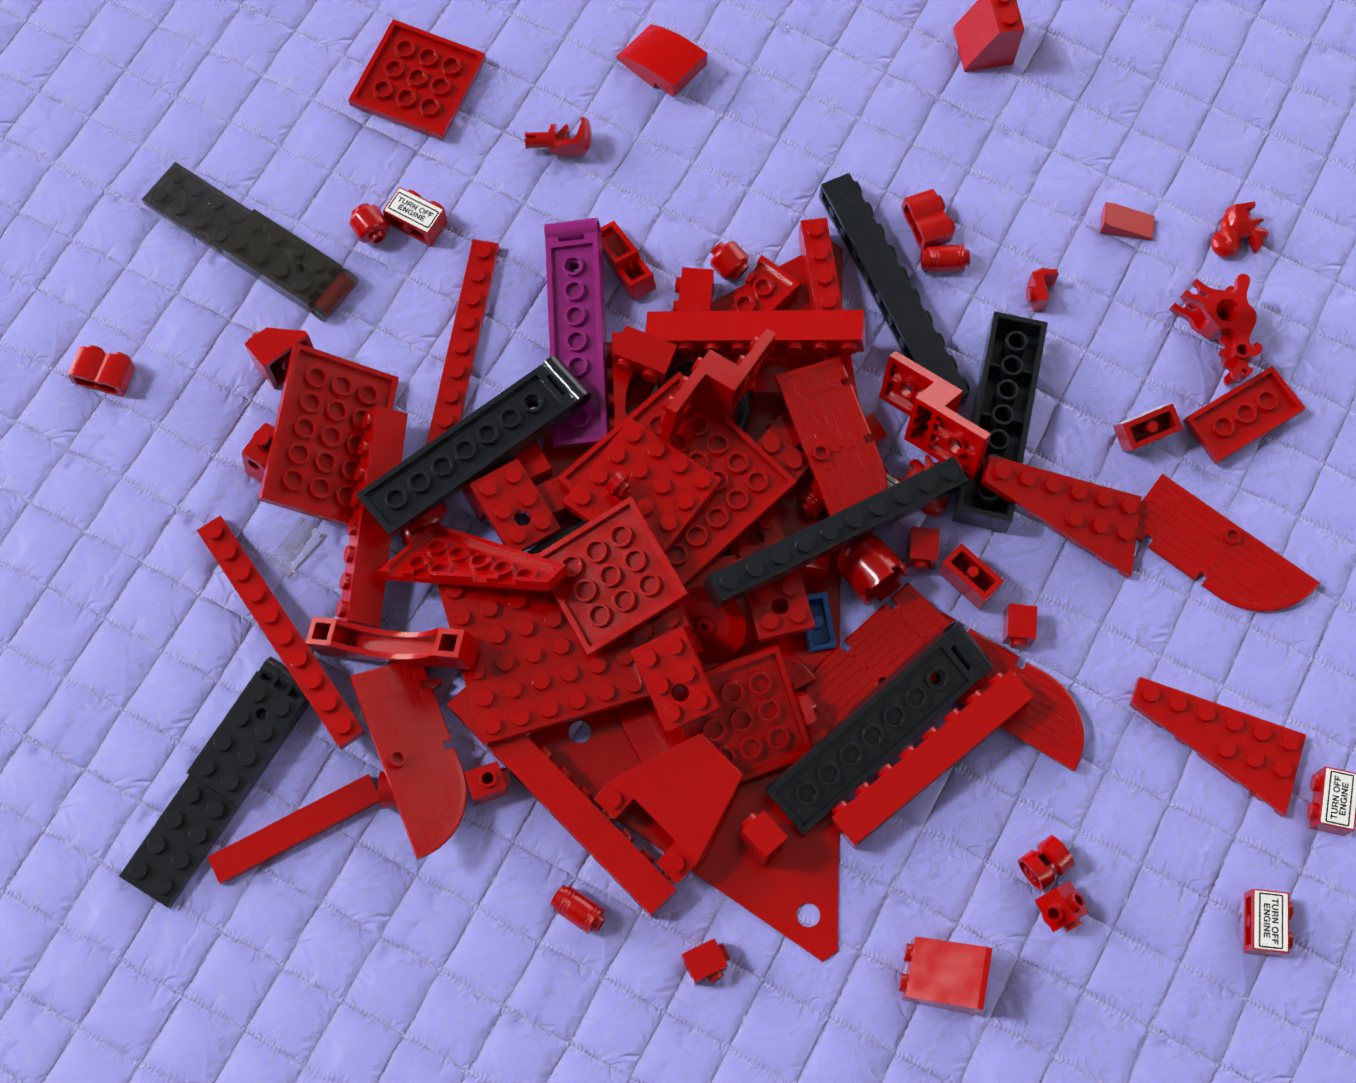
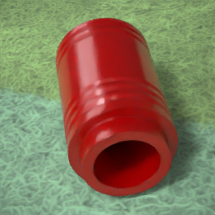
[920,245,970,273]
[796,480,826,517]
[550,885,606,934]

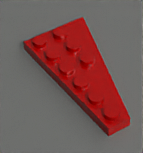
[981,455,1142,578]
[378,523,567,591]
[1129,677,1306,817]

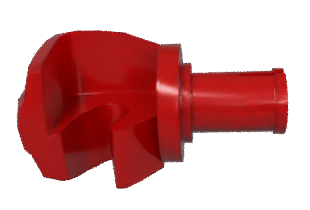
[525,117,592,157]

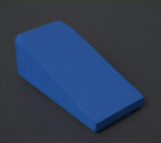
[804,591,837,652]

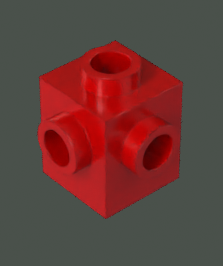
[1034,881,1089,932]

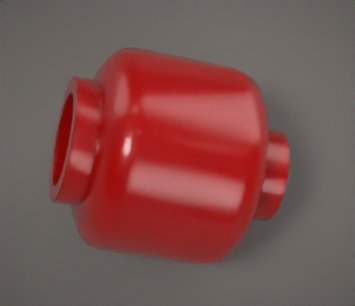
[349,203,389,244]
[710,241,749,281]

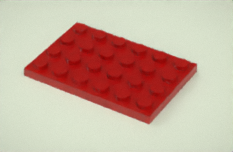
[258,342,399,527]

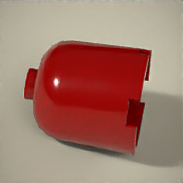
[838,534,909,606]

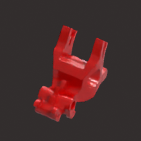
[1169,273,1263,386]

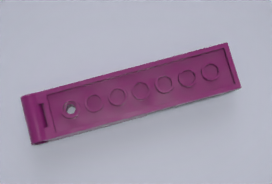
[544,217,609,449]

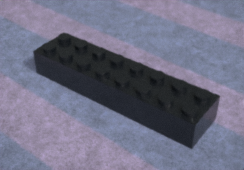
[952,311,1048,533]

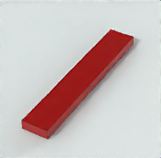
[207,774,379,885]

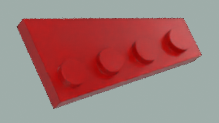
[722,254,801,359]

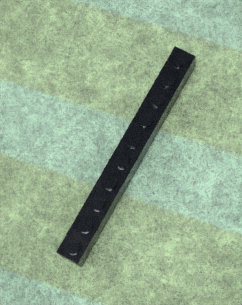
[819,173,970,406]
[703,456,968,609]

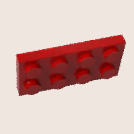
[1183,366,1306,465]

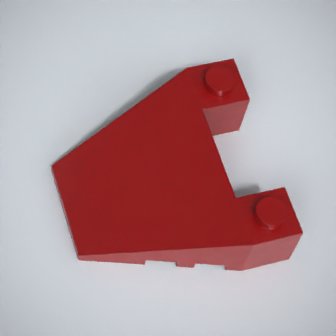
[593,733,744,884]

